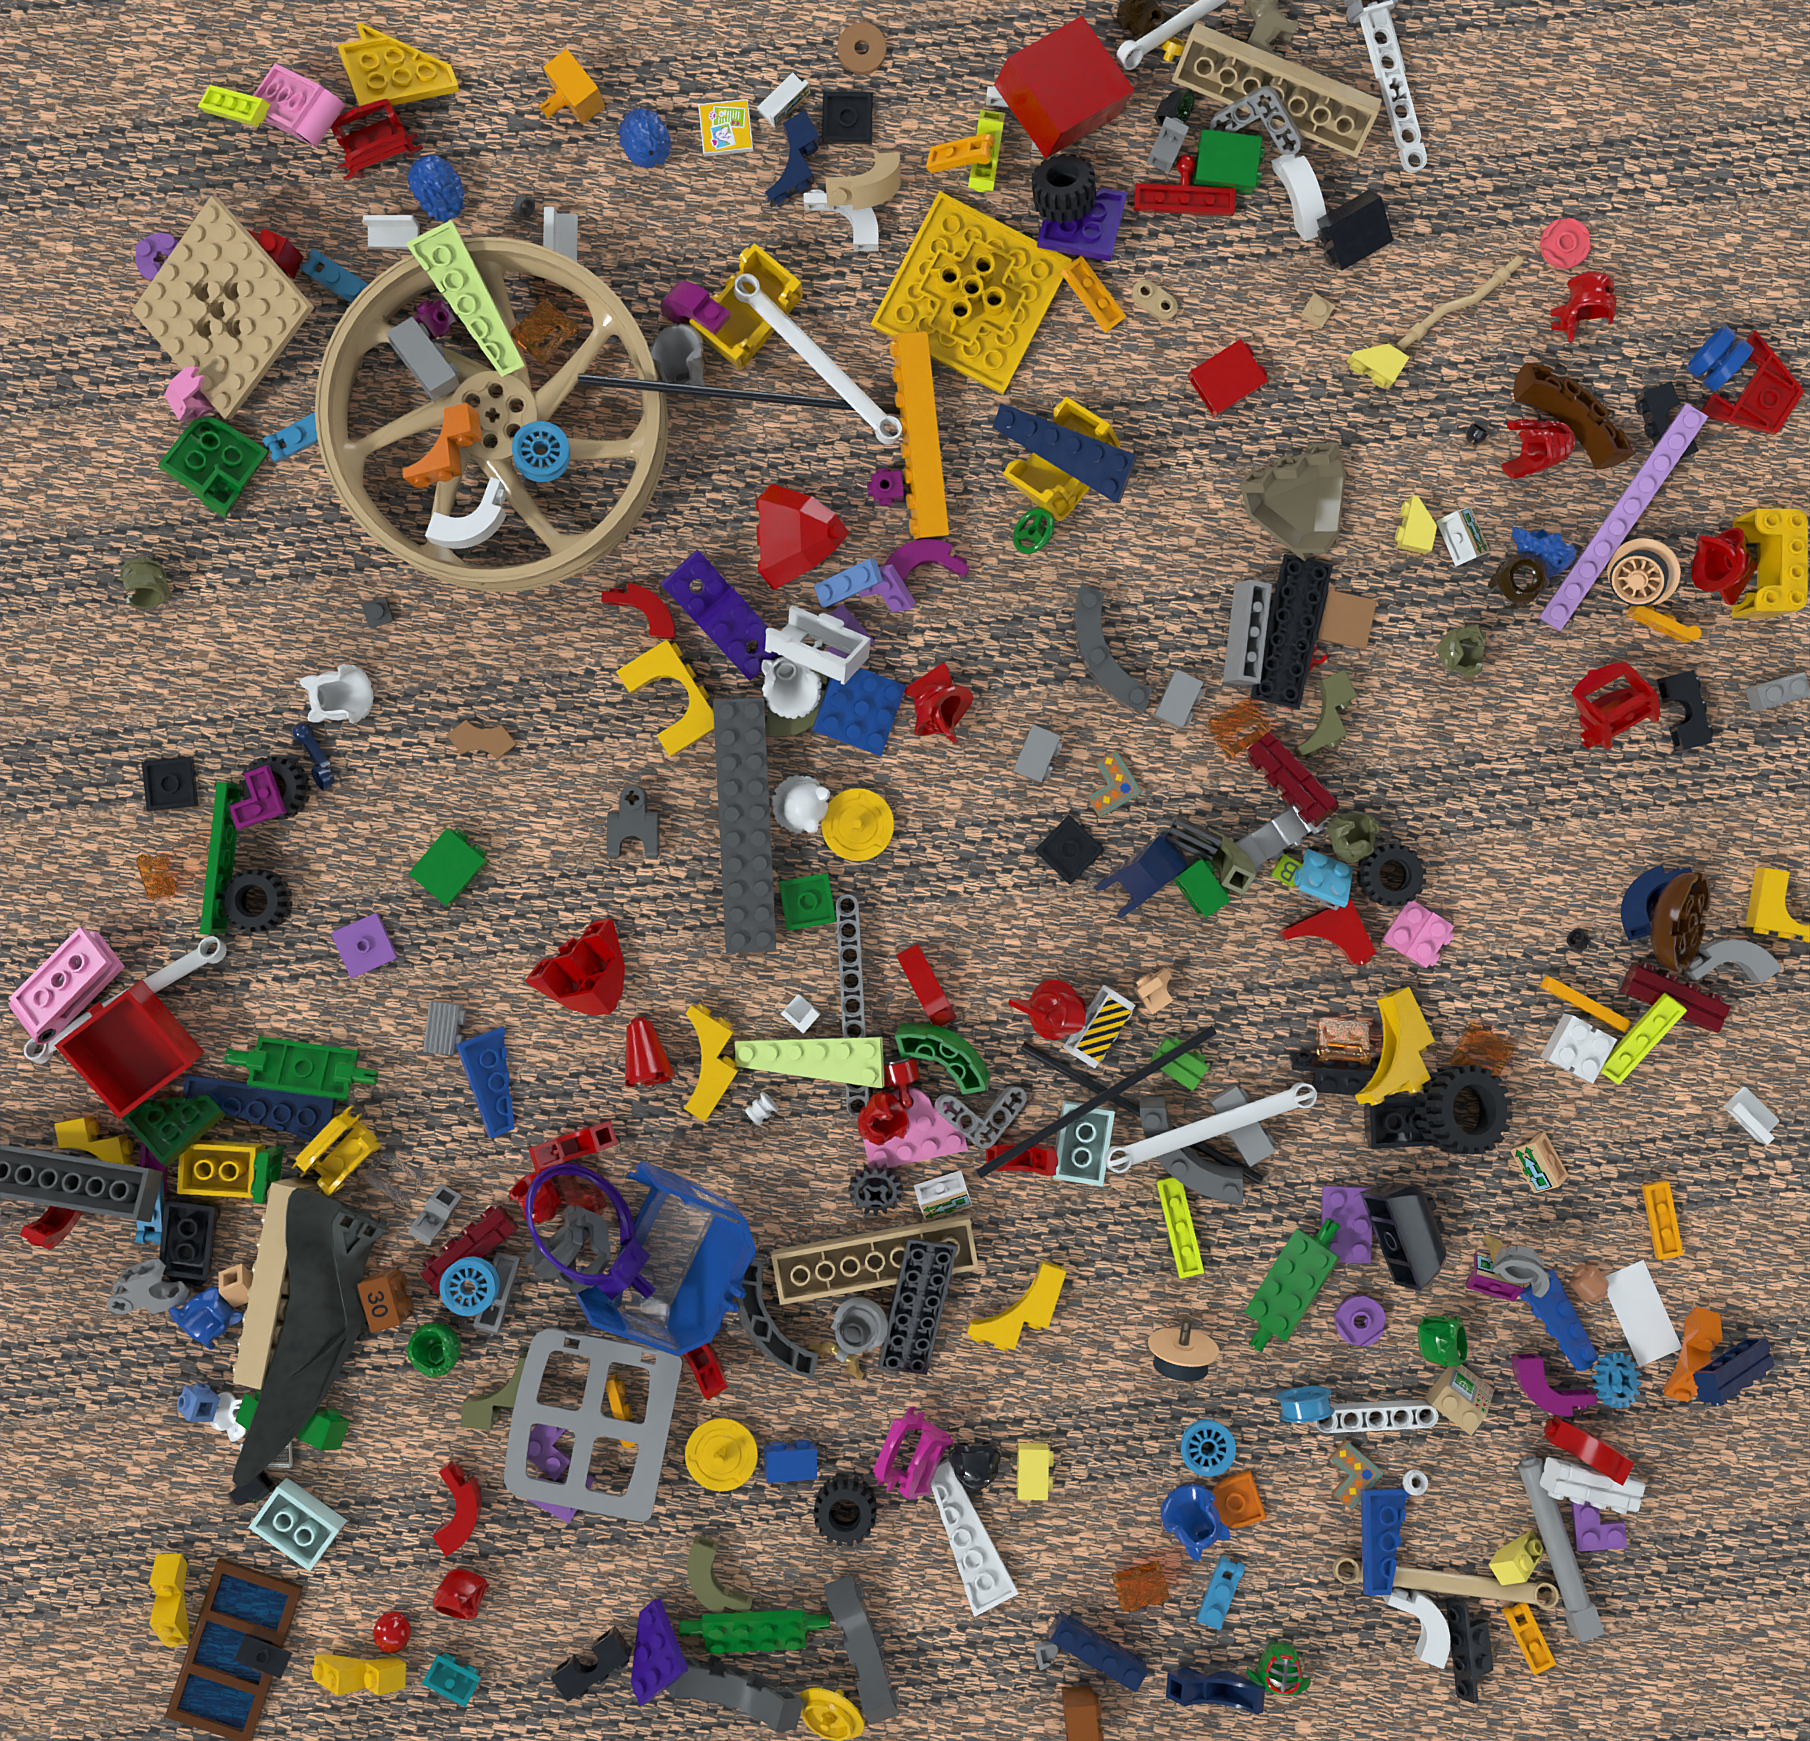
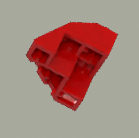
[756,484,850,590]
[525,918,625,1016]

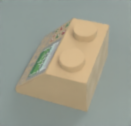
[1424,1364,1494,1436]

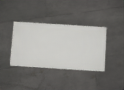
[1605,1260,1682,1367]

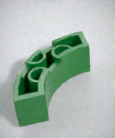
[895,1022,991,1095]
[235,1390,350,1451]

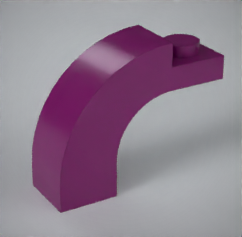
[660,281,731,335]
[884,539,970,583]
[1511,1353,1597,1417]

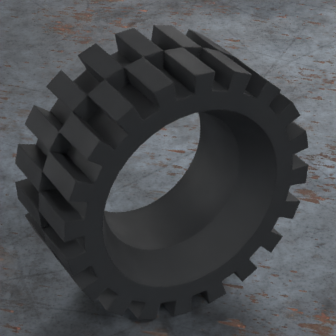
[1415,1065,1513,1155]

